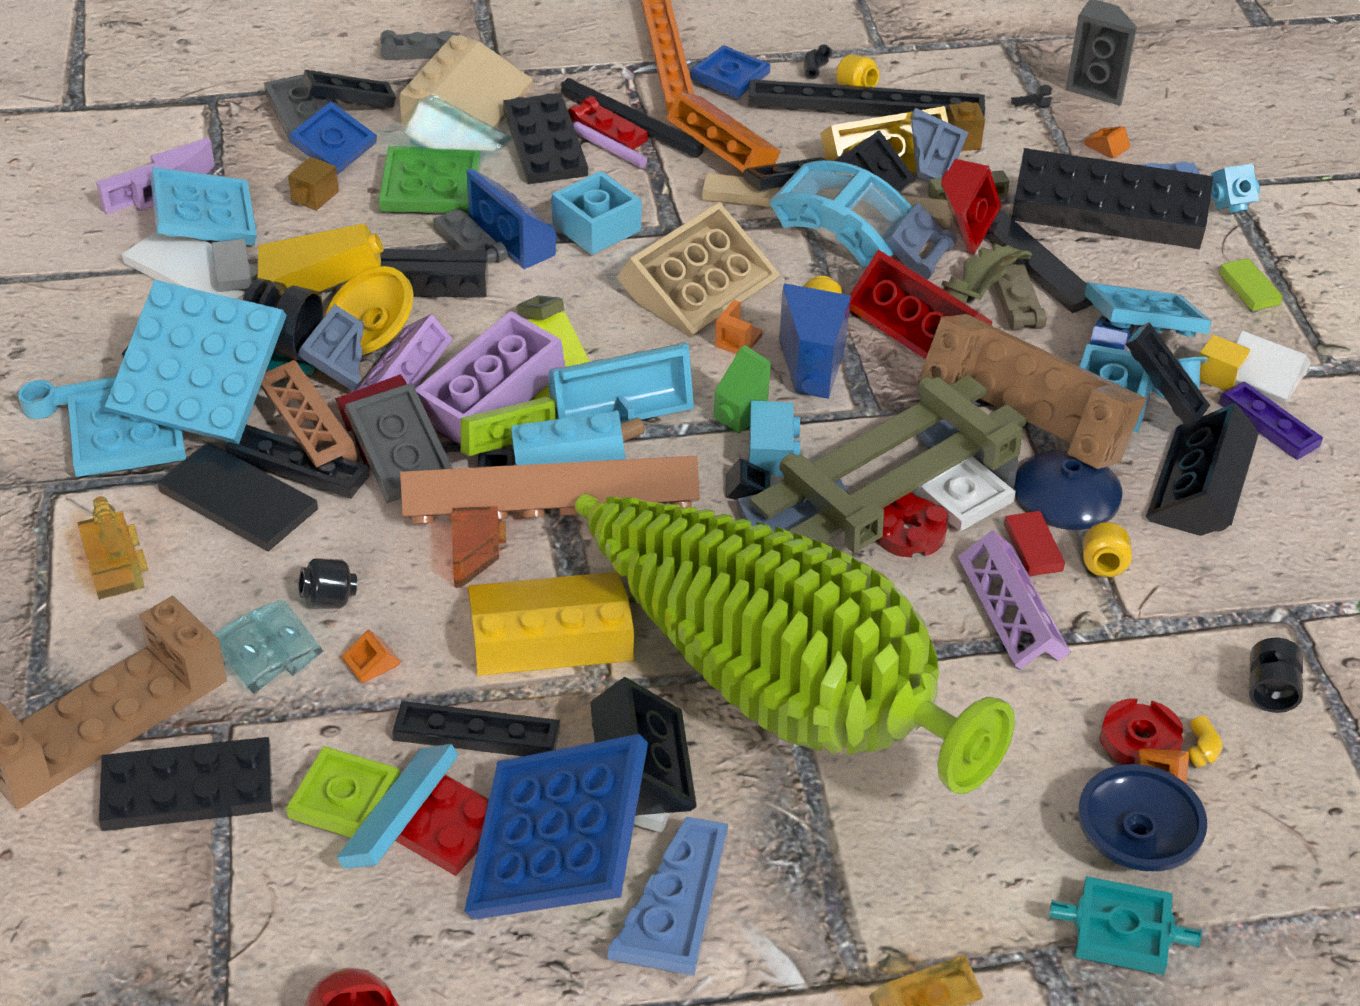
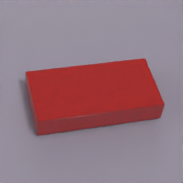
[1004,511,1065,576]

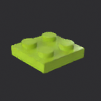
[286,746,400,838]

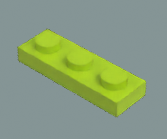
[461,397,555,456]

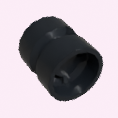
[1249,637,1303,713]

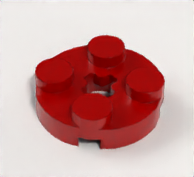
[877,492,947,558]
[1099,698,1183,765]

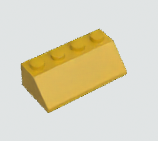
[821,106,948,174]

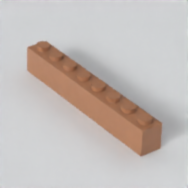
[400,455,700,524]

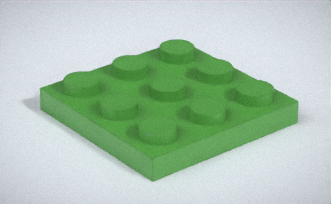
[379,146,481,214]

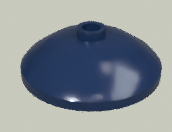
[1014,450,1123,530]
[1078,764,1208,872]

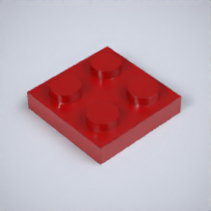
[395,775,489,876]

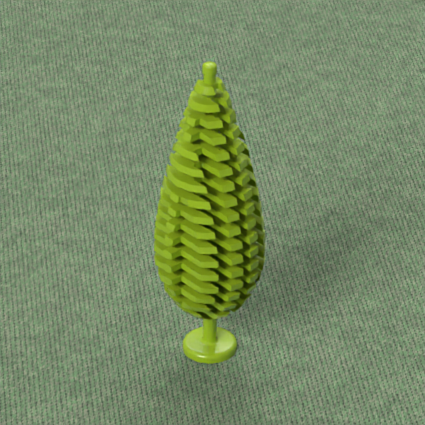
[575,494,1015,794]

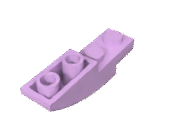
[96,138,215,214]

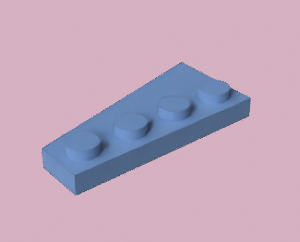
[607,816,728,976]

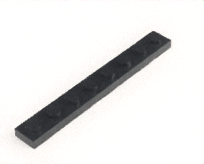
[748,79,985,117]

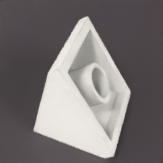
[1235,331,1311,404]

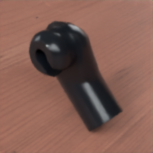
[804,44,833,79]

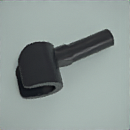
[1011,85,1052,108]

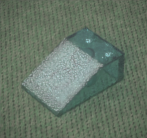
[403,94,513,151]

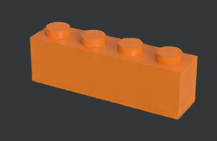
[666,92,781,173]

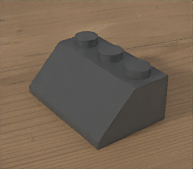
[1066,0,1137,106]

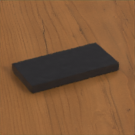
[157,442,318,552]

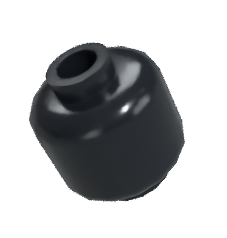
[298,558,357,609]

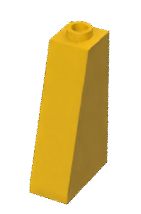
[257,223,384,292]

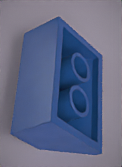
[467,169,557,270]

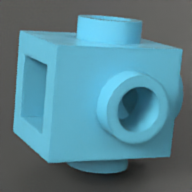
[1211,164,1260,213]

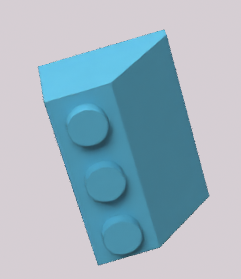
[511,411,626,465]

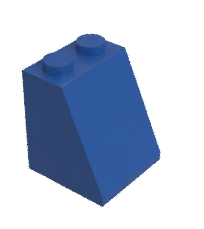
[779,283,851,399]

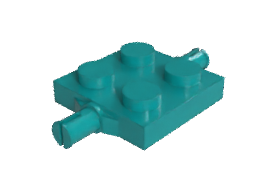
[1049,876,1202,975]

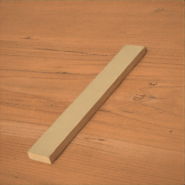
[702,173,951,228]

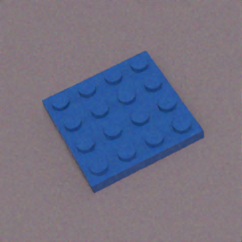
[464,734,648,920]

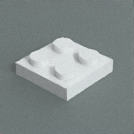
[913,456,1016,532]

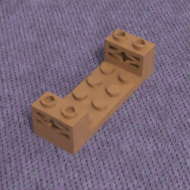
[918,314,1146,469]
[0,595,227,810]

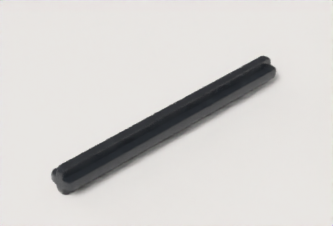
[560,78,704,158]

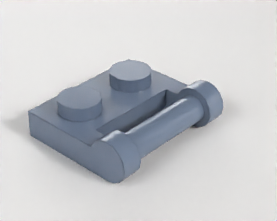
[884,202,957,280]

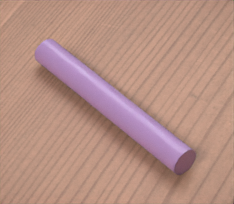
[573,122,647,168]

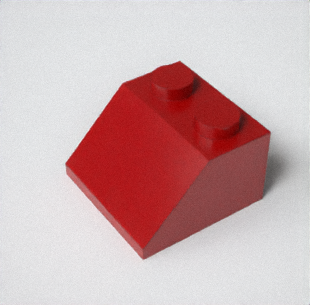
[941,159,1001,255]

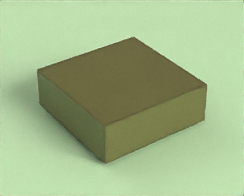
[516,295,564,320]

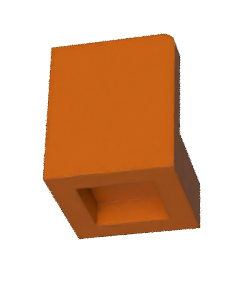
[715,300,762,354]

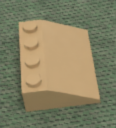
[399,35,533,146]
[616,202,781,337]

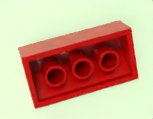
[849,249,993,359]

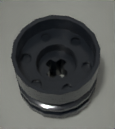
[243,278,323,361]

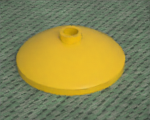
[325,266,413,355]

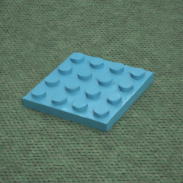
[105,280,287,444]

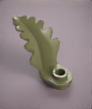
[941,244,1032,303]

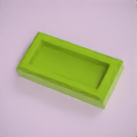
[1219,258,1283,311]

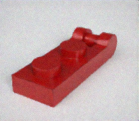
[567,96,647,150]

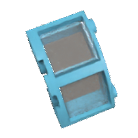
[769,161,911,268]

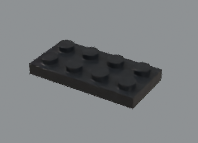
[503,93,588,184]
[99,737,273,831]

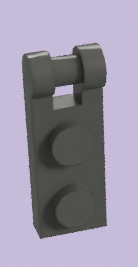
[380,30,460,60]
[433,208,508,263]

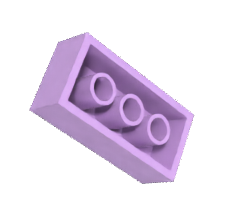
[415,311,565,445]

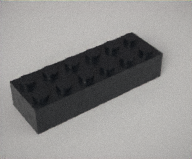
[1012,148,1213,249]

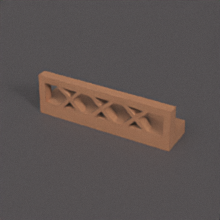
[260,360,359,468]

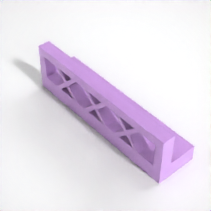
[356,314,453,390]
[958,530,1071,669]

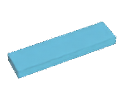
[337,744,458,869]

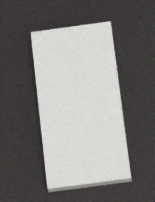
[122,231,258,299]

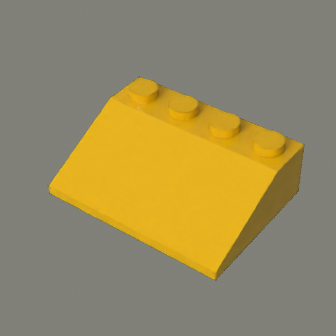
[468,572,634,676]

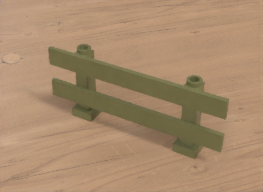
[749,375,1027,553]

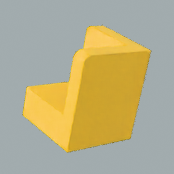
[1199,334,1250,391]

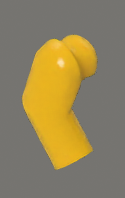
[1188,715,1223,768]

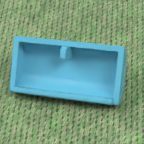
[548,342,694,424]

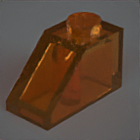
[452,506,506,588]

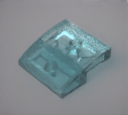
[215,600,324,694]

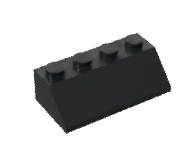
[1146,403,1259,536]

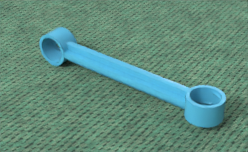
[18,377,116,419]

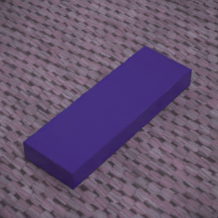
[1219,381,1323,460]

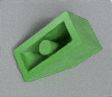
[713,345,771,434]

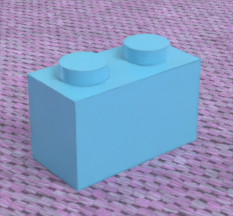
[749,401,800,476]

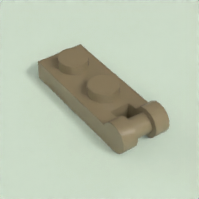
[994,264,1047,330]

